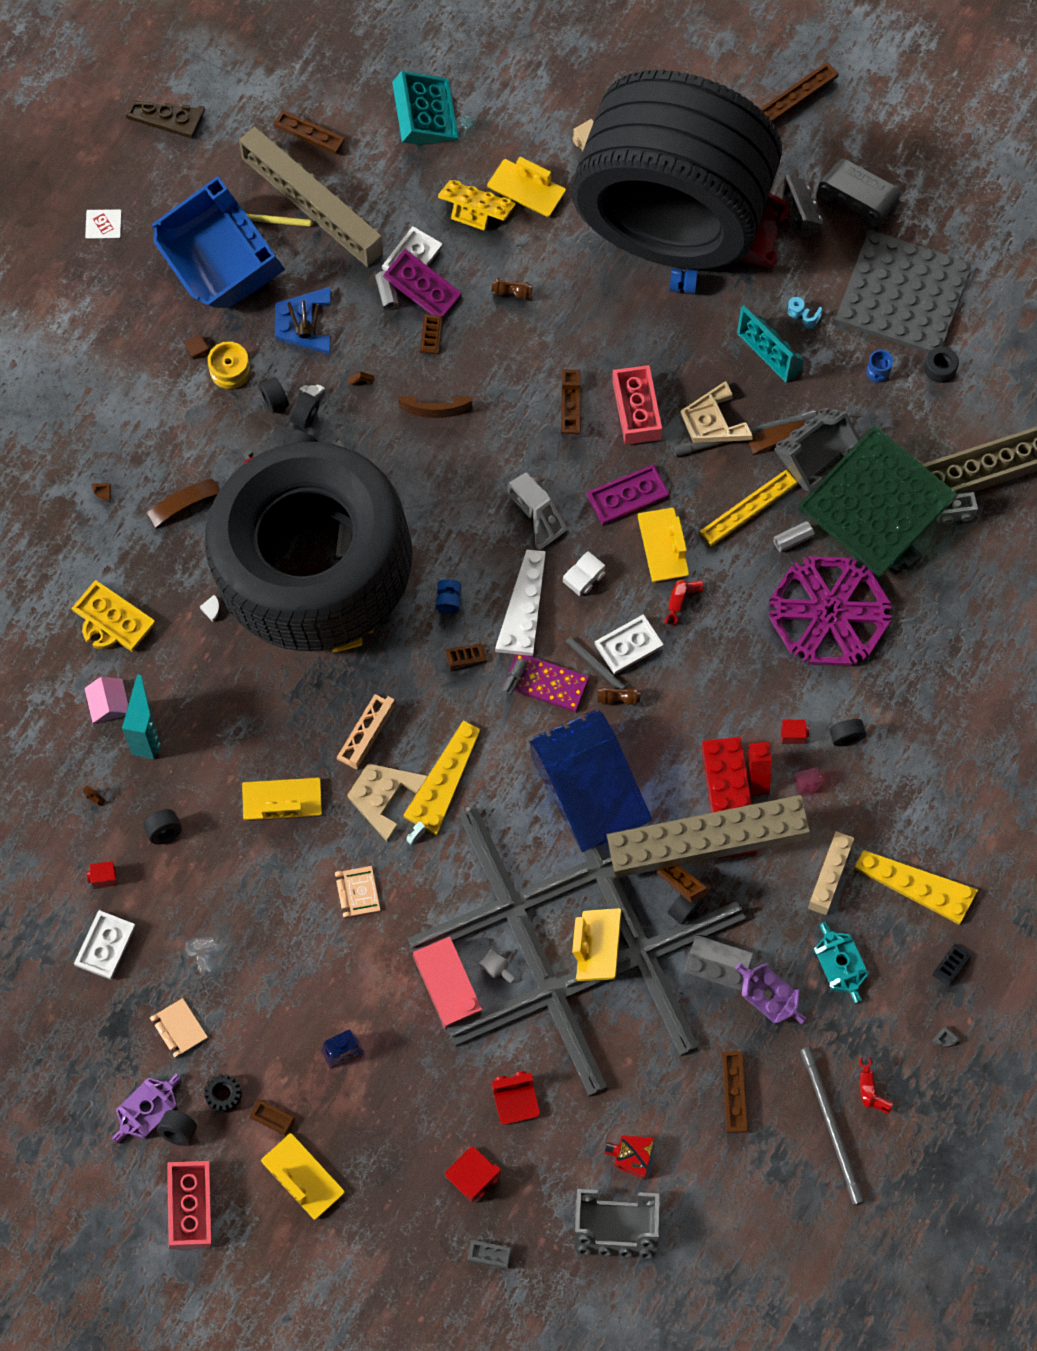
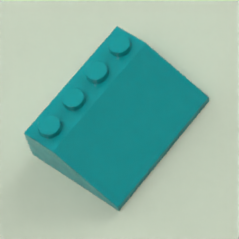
[392,70,459,145]
[737,305,804,383]
[122,674,161,760]

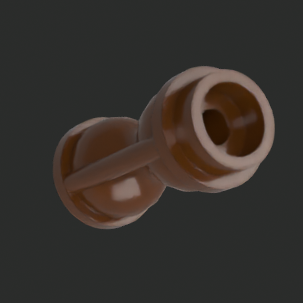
[491,278,533,300]
[598,686,640,706]

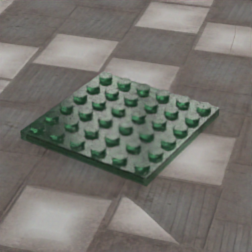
[797,425,957,578]

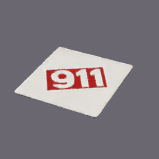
[85,210,121,238]

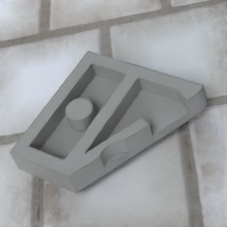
[533,498,568,550]

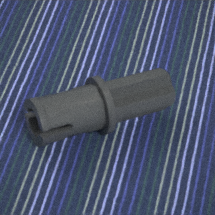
[502,659,528,695]

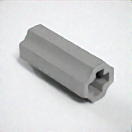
[375,270,399,310]
[773,521,814,552]

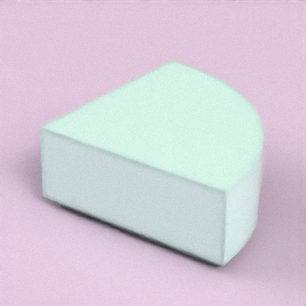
[407,822,425,845]

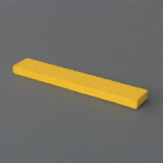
[699,469,798,547]

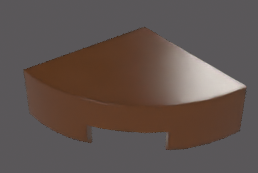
[348,371,375,386]
[92,483,111,503]
[83,785,105,806]

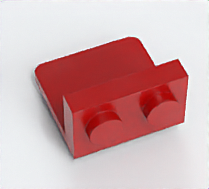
[492,1071,540,1125]
[445,1147,501,1203]

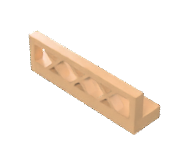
[337,694,395,770]

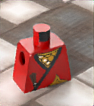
[604,1135,654,1180]

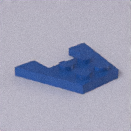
[275,287,331,355]

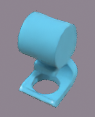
[788,297,822,329]

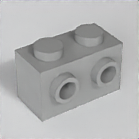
[507,472,550,519]
[934,492,978,524]

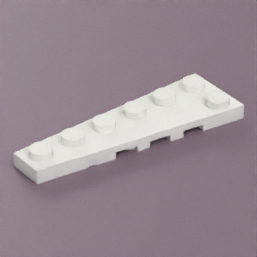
[495,550,545,656]

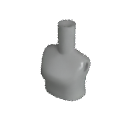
[478,949,515,983]

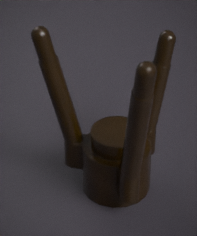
[287,300,319,339]

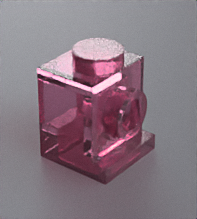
[793,767,825,796]

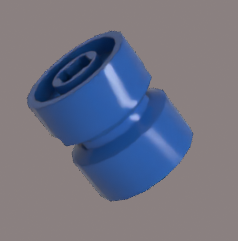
[669,268,697,294]
[866,350,893,383]
[435,579,462,613]

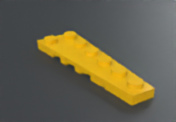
[403,720,480,836]
[854,850,978,925]

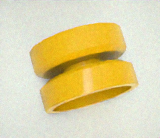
[208,342,250,389]

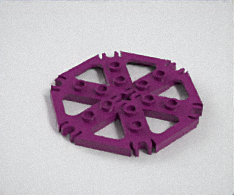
[769,556,891,666]

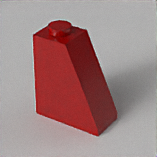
[746,742,772,795]

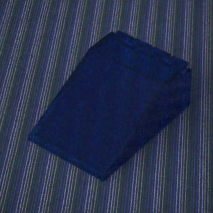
[529,709,652,853]

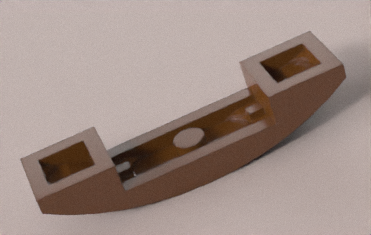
[561,369,580,434]
[398,396,473,418]
[748,420,807,455]
[147,479,220,529]

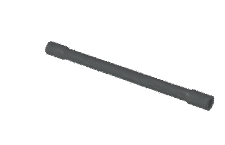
[673,410,817,457]
[800,1047,865,1205]

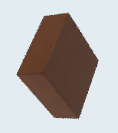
[184,335,209,360]

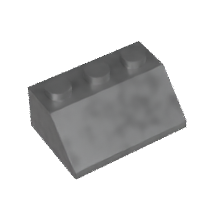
[782,175,823,239]
[684,935,753,991]

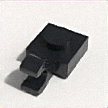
[889,543,923,574]

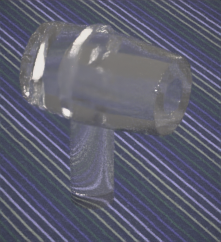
[185,936,215,972]

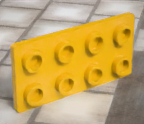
[487,157,566,217]
[438,180,516,230]
[637,508,689,583]
[242,778,322,820]
[572,908,622,981]
[261,1133,345,1220]

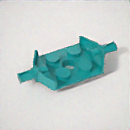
[813,921,868,1004]

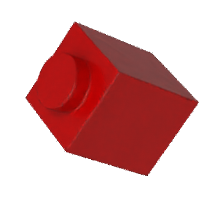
[781,719,810,744]
[87,861,117,889]

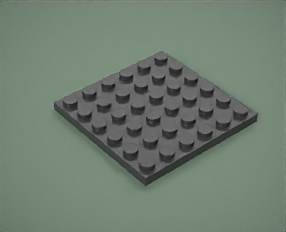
[834,230,972,353]

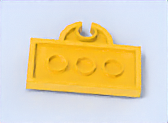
[72,580,156,652]

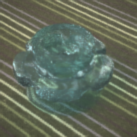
[458,115,474,131]

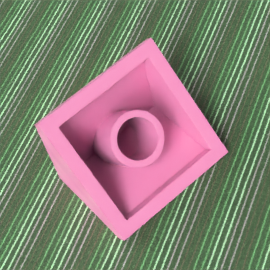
[85,677,128,724]

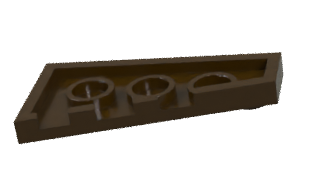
[126,100,205,139]

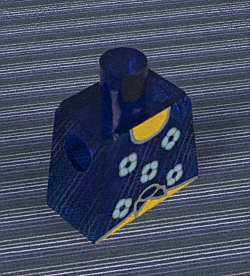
[321,1029,365,1069]

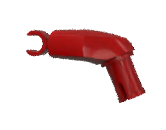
[664,580,703,626]
[859,1057,893,1114]

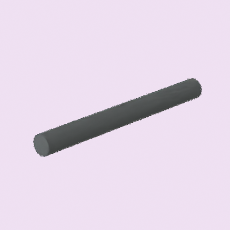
[566,637,626,690]

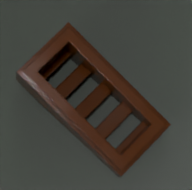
[420,314,443,354]
[445,643,487,672]

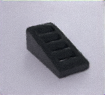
[932,943,971,986]

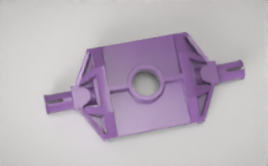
[735,962,806,1024]
[112,1074,182,1144]

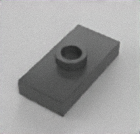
[467,1240,512,1269]

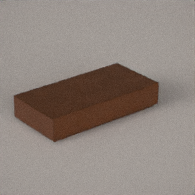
[249,1099,295,1136]

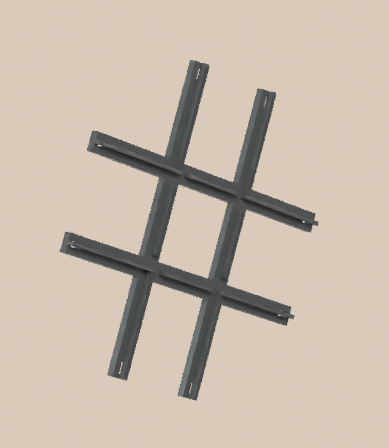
[408,769,746,1097]

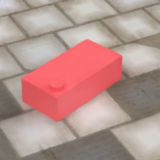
[612,365,662,445]
[413,937,482,1029]
[167,1161,211,1250]

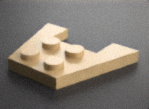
[680,381,752,443]
[347,764,428,841]

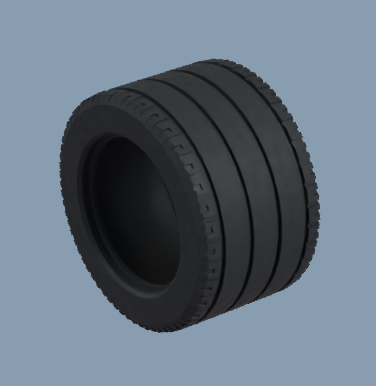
[571,70,782,270]

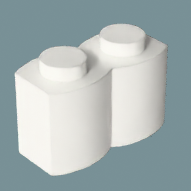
[563,551,605,596]

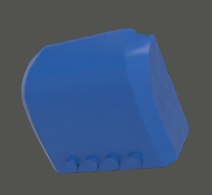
[152,176,286,308]

